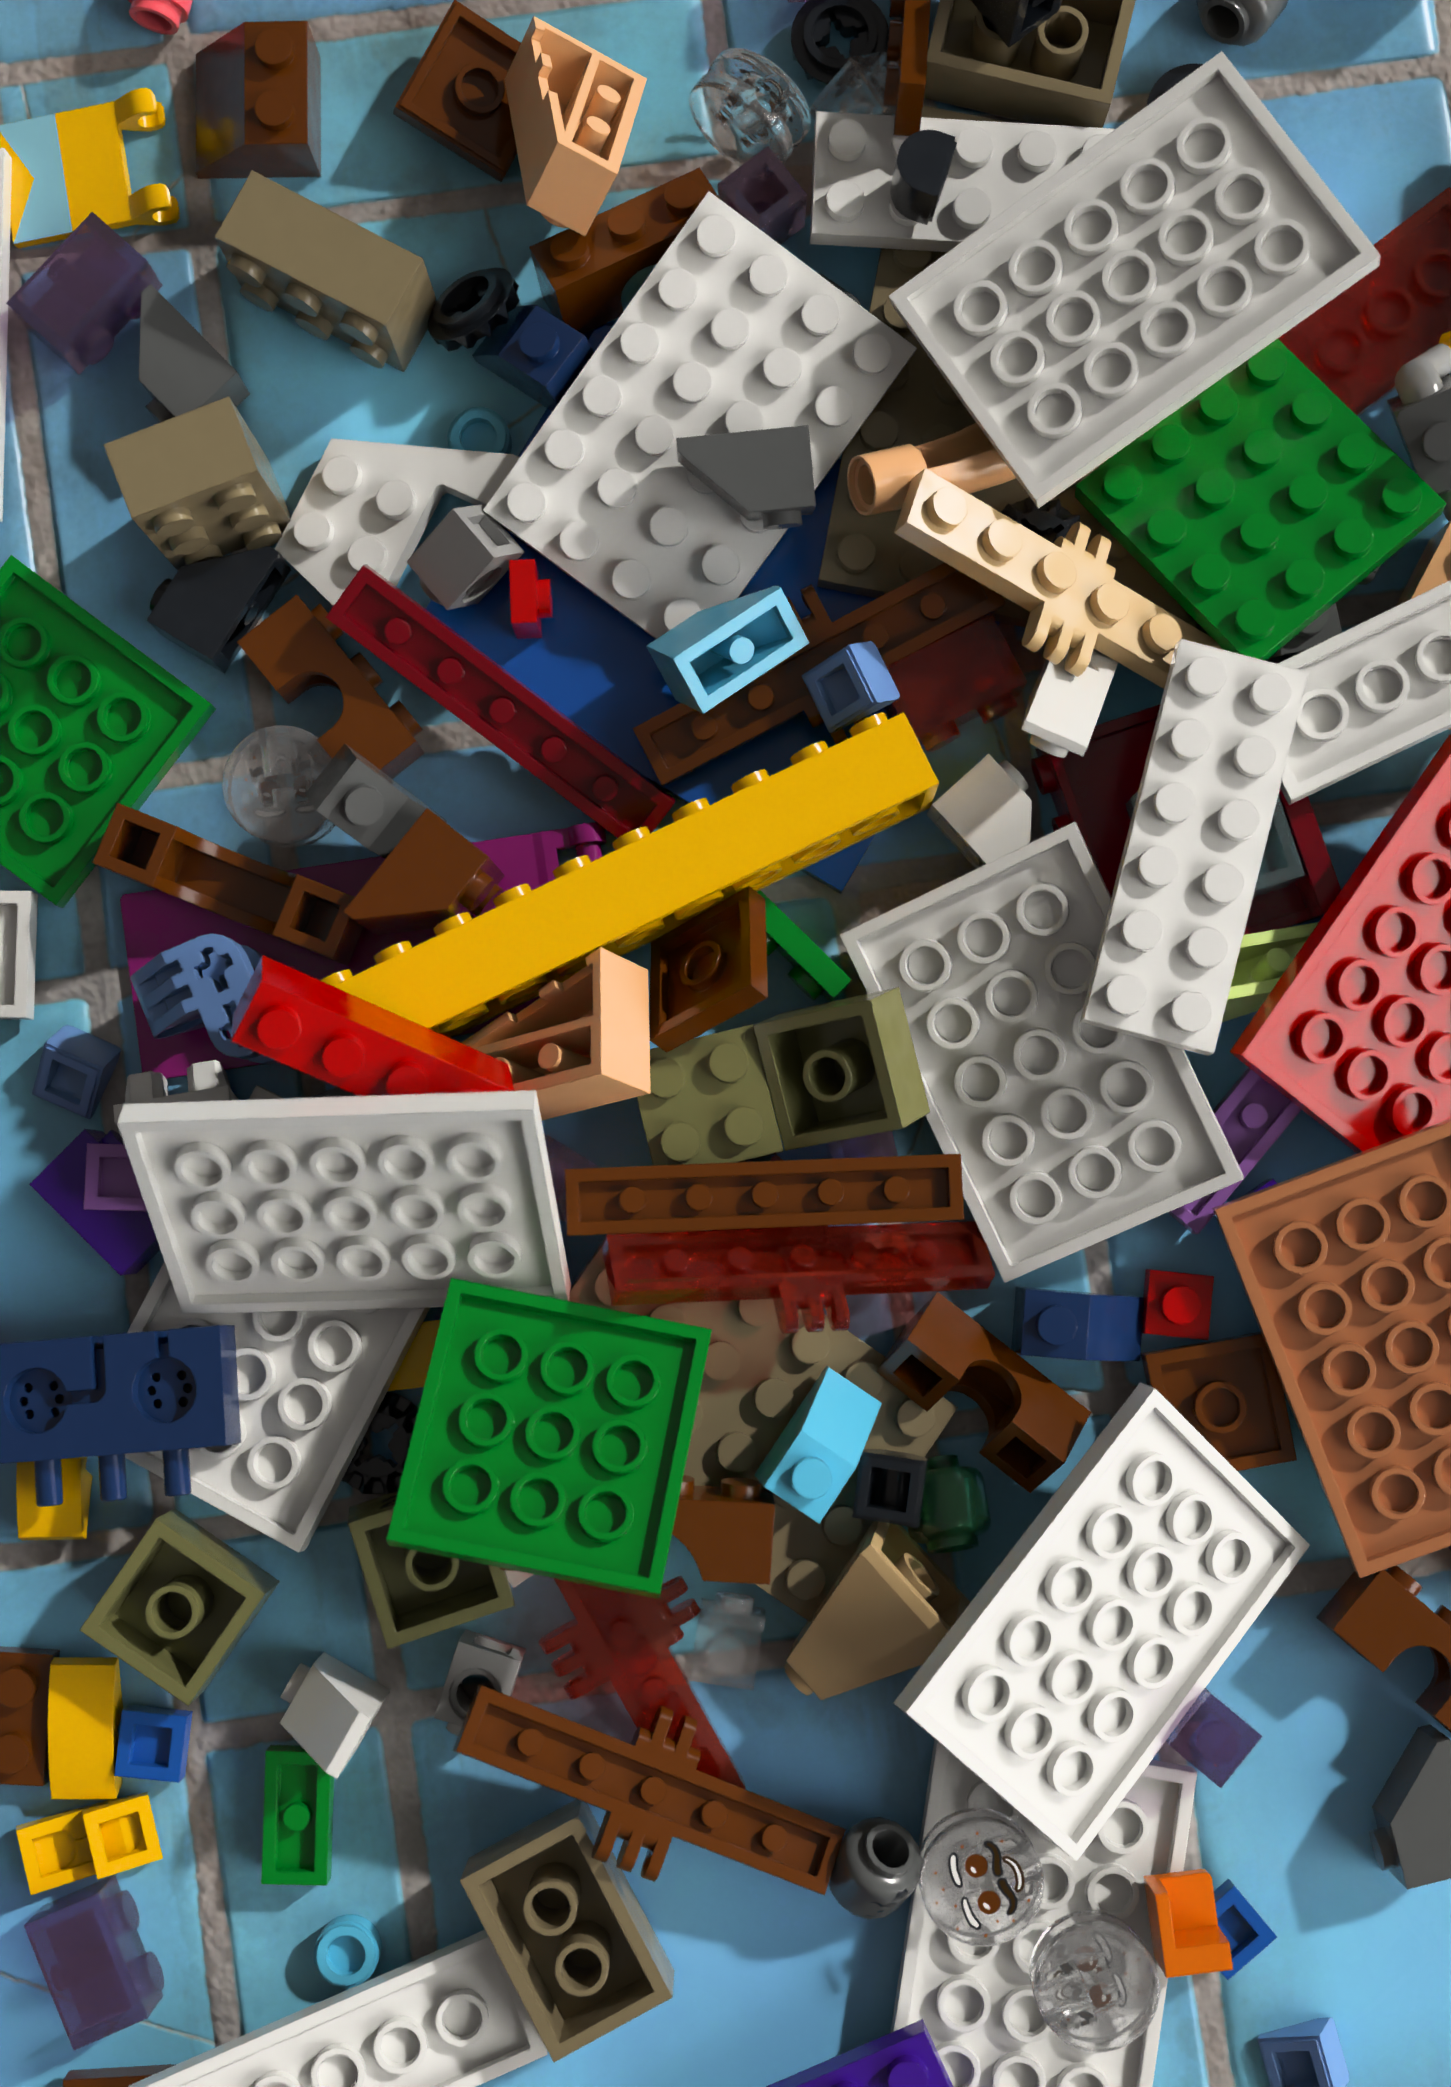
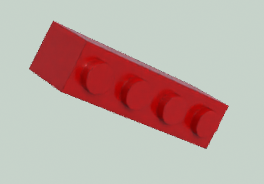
[231,955,515,1096]

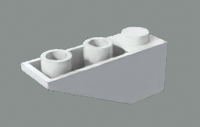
[1021,647,1118,758]

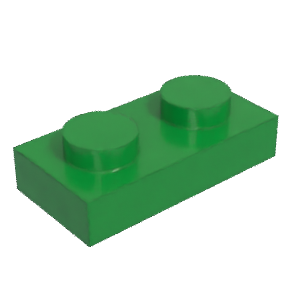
[757,890,852,1002]
[261,1745,334,1886]

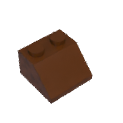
[196,21,321,179]
[343,808,505,935]

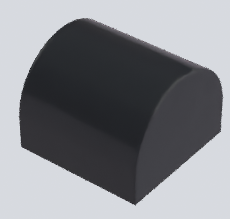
[890,130,957,225]
[852,1449,928,1528]

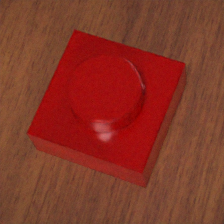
[509,559,553,639]
[1142,1269,1214,1340]

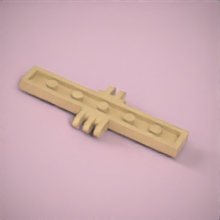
[894,468,1224,689]

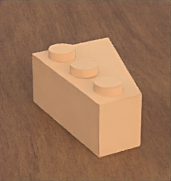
[504,16,647,236]
[462,947,650,1120]

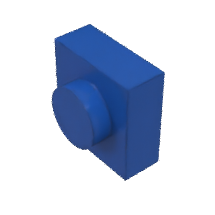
[114,1704,193,1783]
[1214,1878,1277,1980]

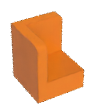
[1143,1869,1233,1978]

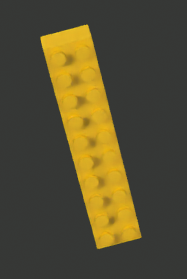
[320,712,939,1038]

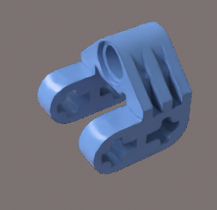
[130,933,279,1065]

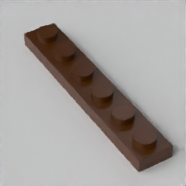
[565,1154,964,1236]

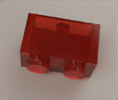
[884,614,1027,753]

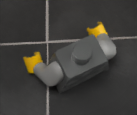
[1387,331,1451,521]

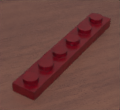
[325,564,675,838]

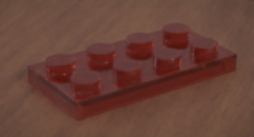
[1278,187,1451,417]

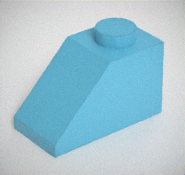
[646,586,809,714]
[754,1366,882,1524]

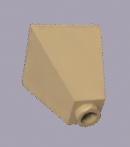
[784,1521,970,1700]

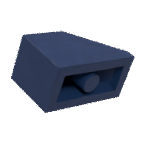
[472,305,594,412]
[1011,1287,1144,1361]

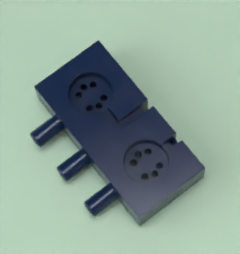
[0,1325,241,1507]

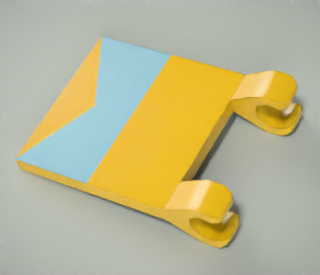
[0,88,180,249]

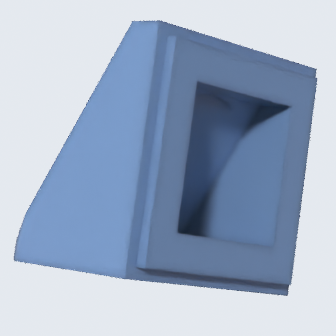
[802,641,900,733]
[32,1025,121,1119]
[1257,2017,1349,2087]

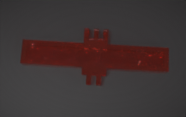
[602,1221,995,1334]
[538,1576,746,1789]

